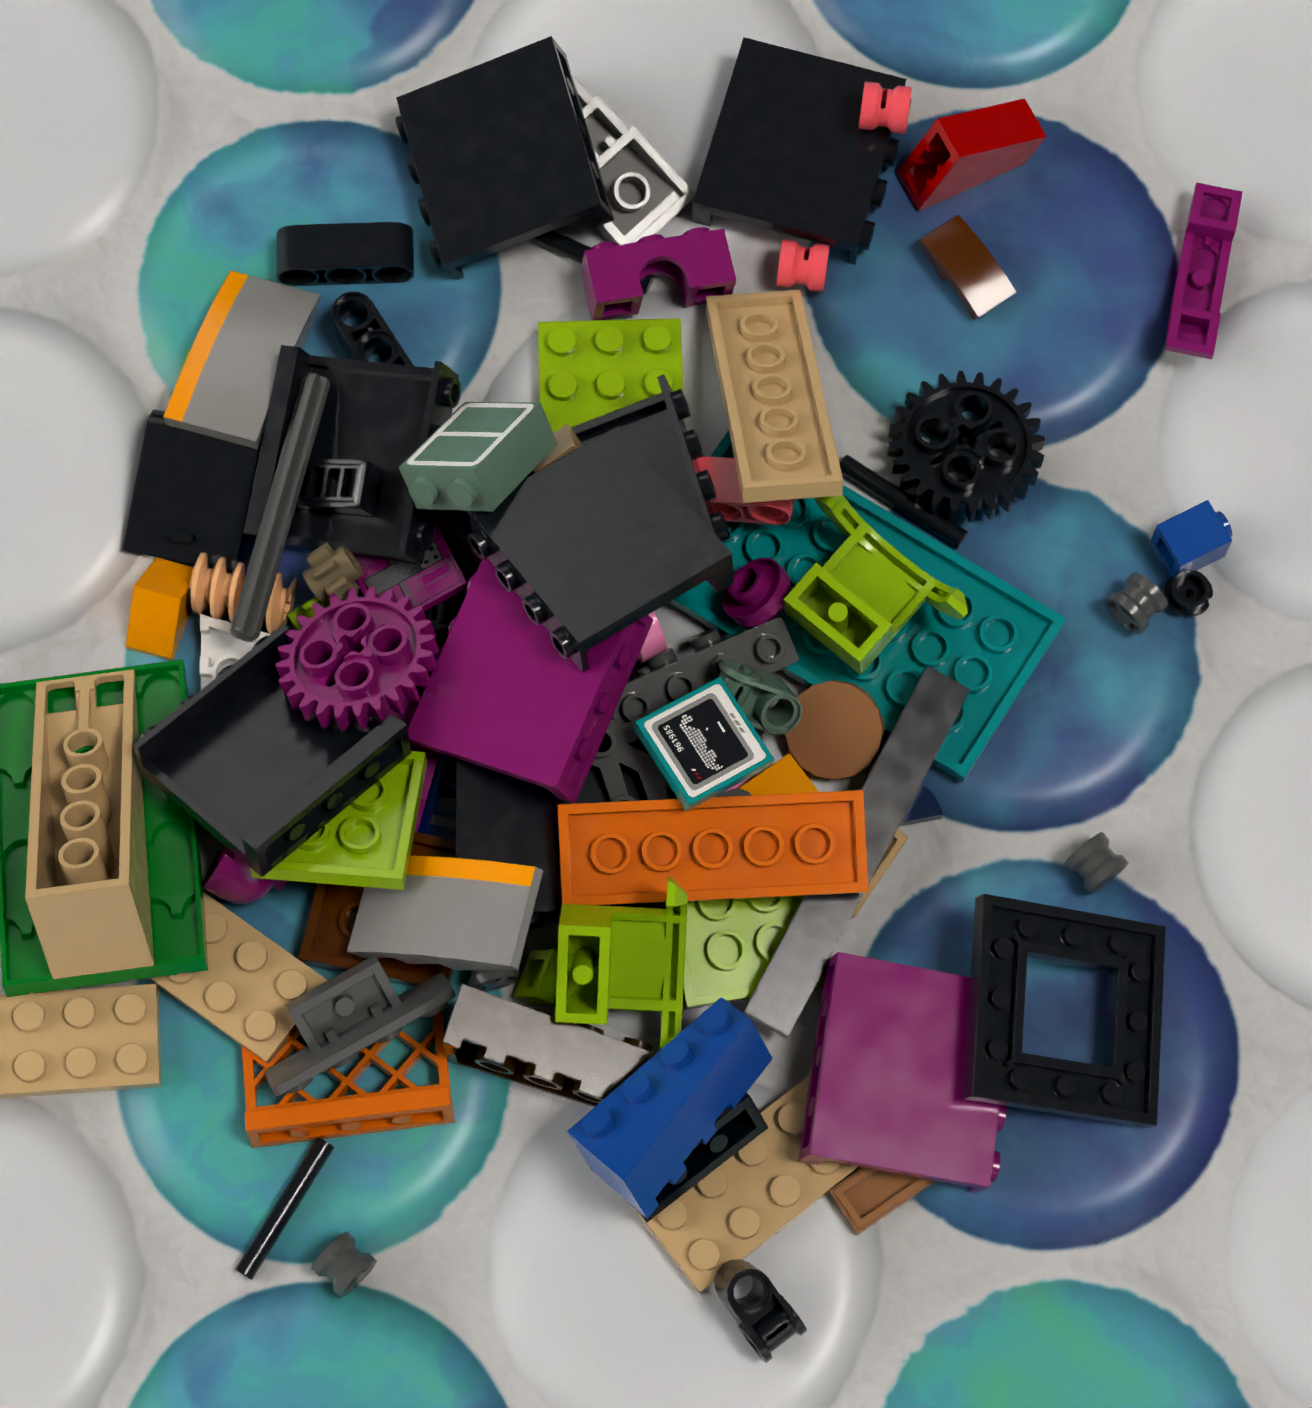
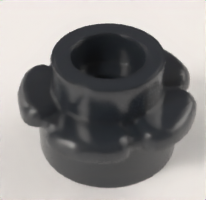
[1164,570,1213,616]

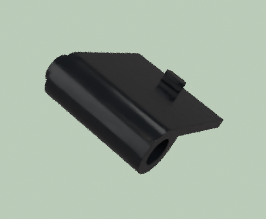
[122,409,263,572]

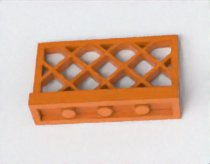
[241,1010,455,1148]

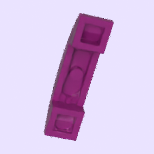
[1165,182,1243,360]

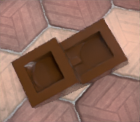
[918,215,1016,319]

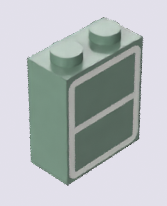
[399,402,557,512]

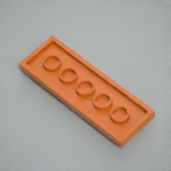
[558,790,869,906]

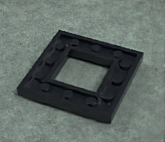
[963,894,1166,1128]

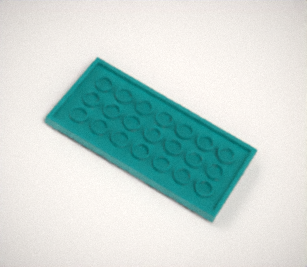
[668,430,1067,783]

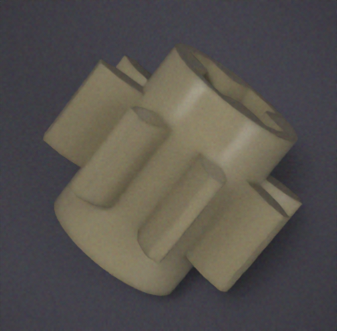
[302,542,364,603]

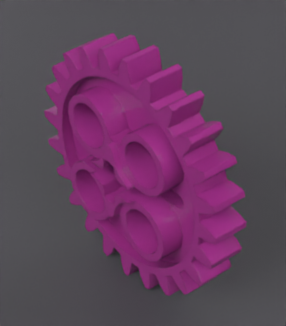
[276,586,440,731]

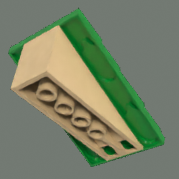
[0,659,208,997]

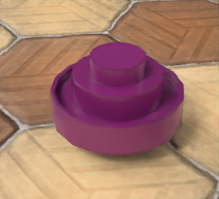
[722,558,791,627]

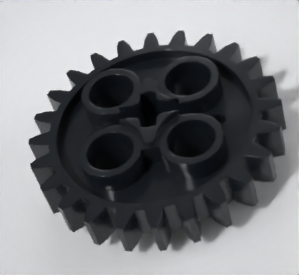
[887,371,1045,522]

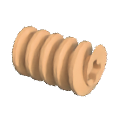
[188,552,297,634]

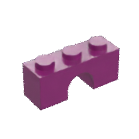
[581,227,737,320]

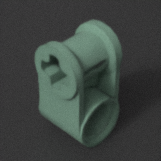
[718,658,803,735]

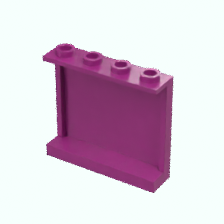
[407,558,654,804]
[798,952,1007,1193]

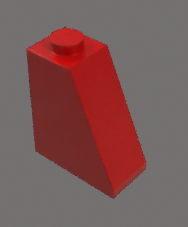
[896,98,1047,211]

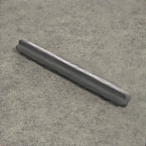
[230,373,330,642]

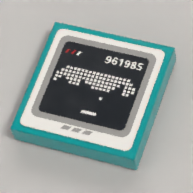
[633,677,774,812]

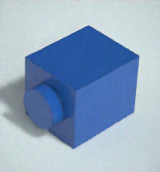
[1150,500,1232,577]

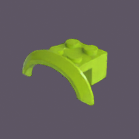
[784,495,968,675]
[555,877,688,1050]

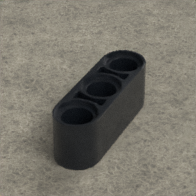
[276,222,414,286]

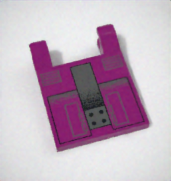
[355,513,468,612]

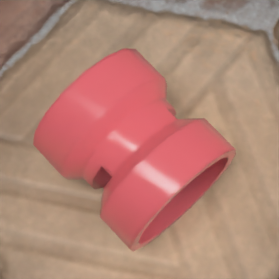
[859,81,912,135]
[776,239,830,292]

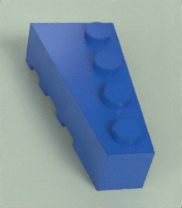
[567,997,773,1219]

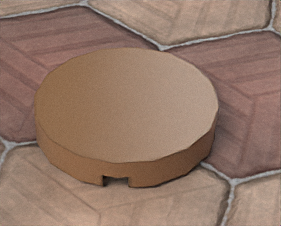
[785,680,885,780]

